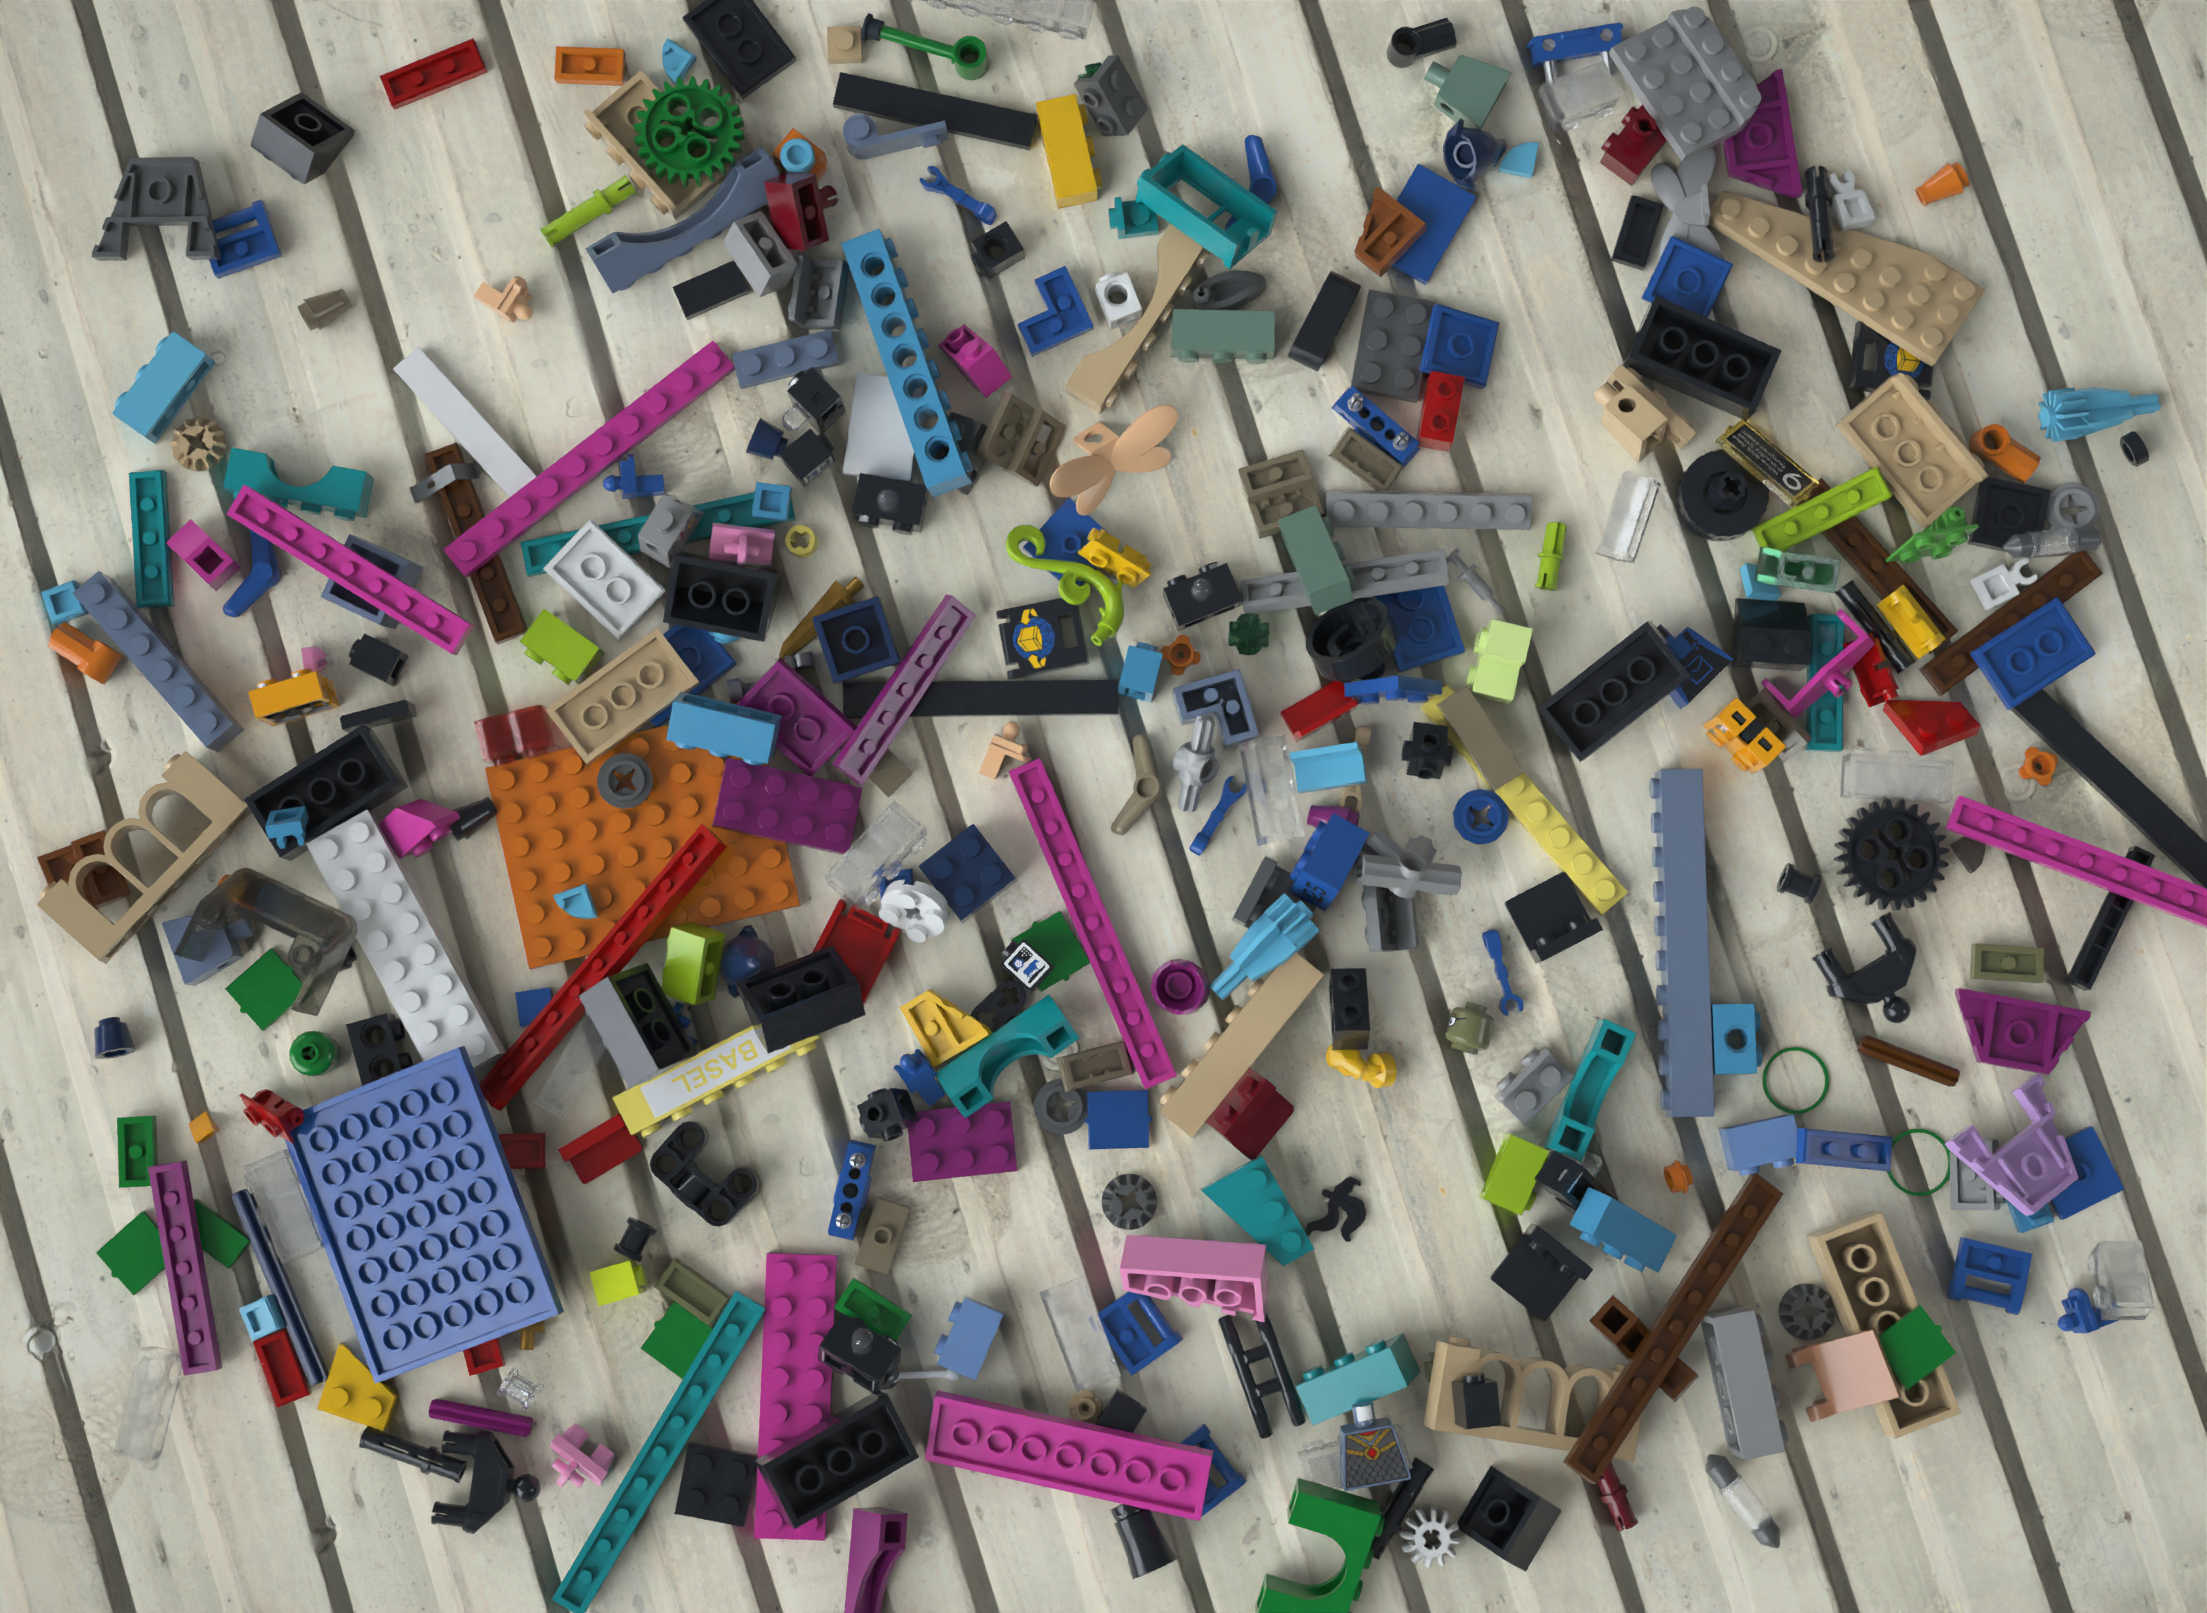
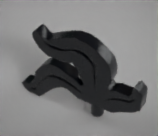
[1305,1177,1366,1242]

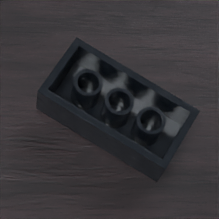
[1623,296,1782,421]
[1537,621,1694,762]
[244,724,408,861]
[754,1391,919,1529]

